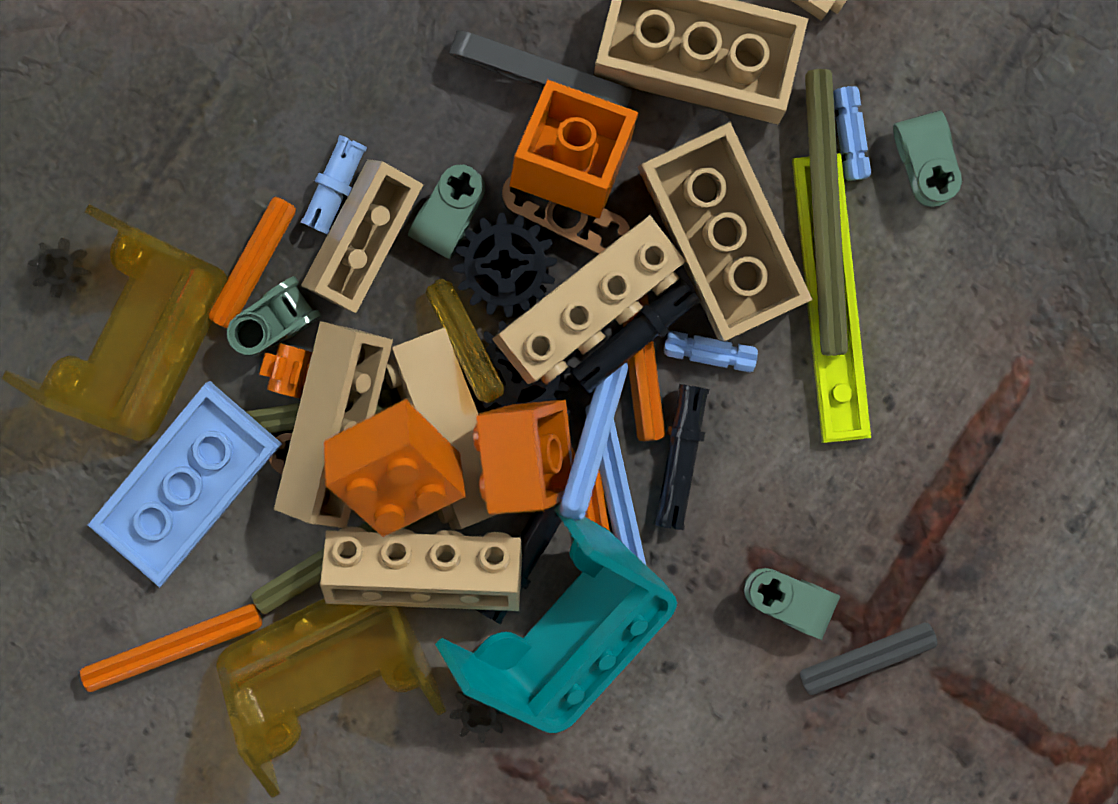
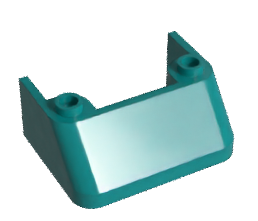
[435,503,677,733]

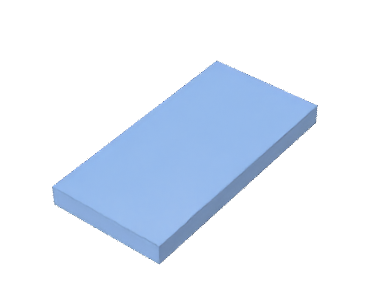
[88,381,282,588]

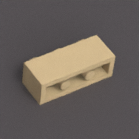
[301,159,424,313]

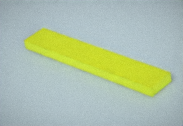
[792,153,871,443]

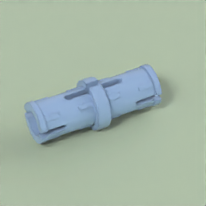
[301,135,367,235]

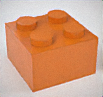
[509,79,638,219]
[324,399,465,537]
[473,399,573,514]

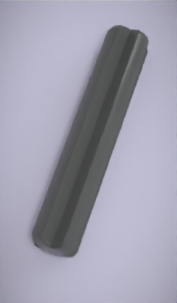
[800,623,938,695]

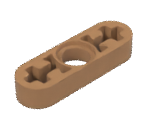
[502,176,630,255]

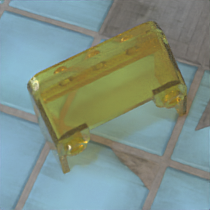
[1,204,227,441]
[216,598,447,798]

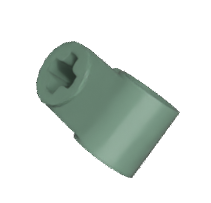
[893,110,962,207]
[408,164,485,260]
[227,276,322,357]
[743,568,840,640]

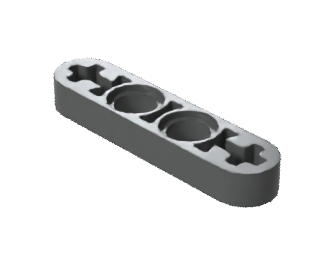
[449,30,633,108]

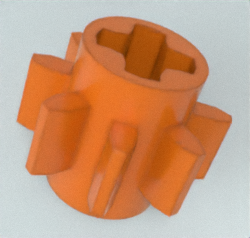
[259,343,312,399]

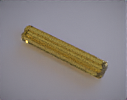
[426,279,504,403]

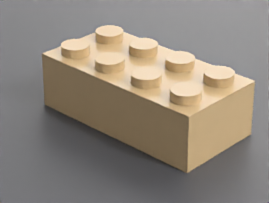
[594,0,808,125]
[638,122,813,341]

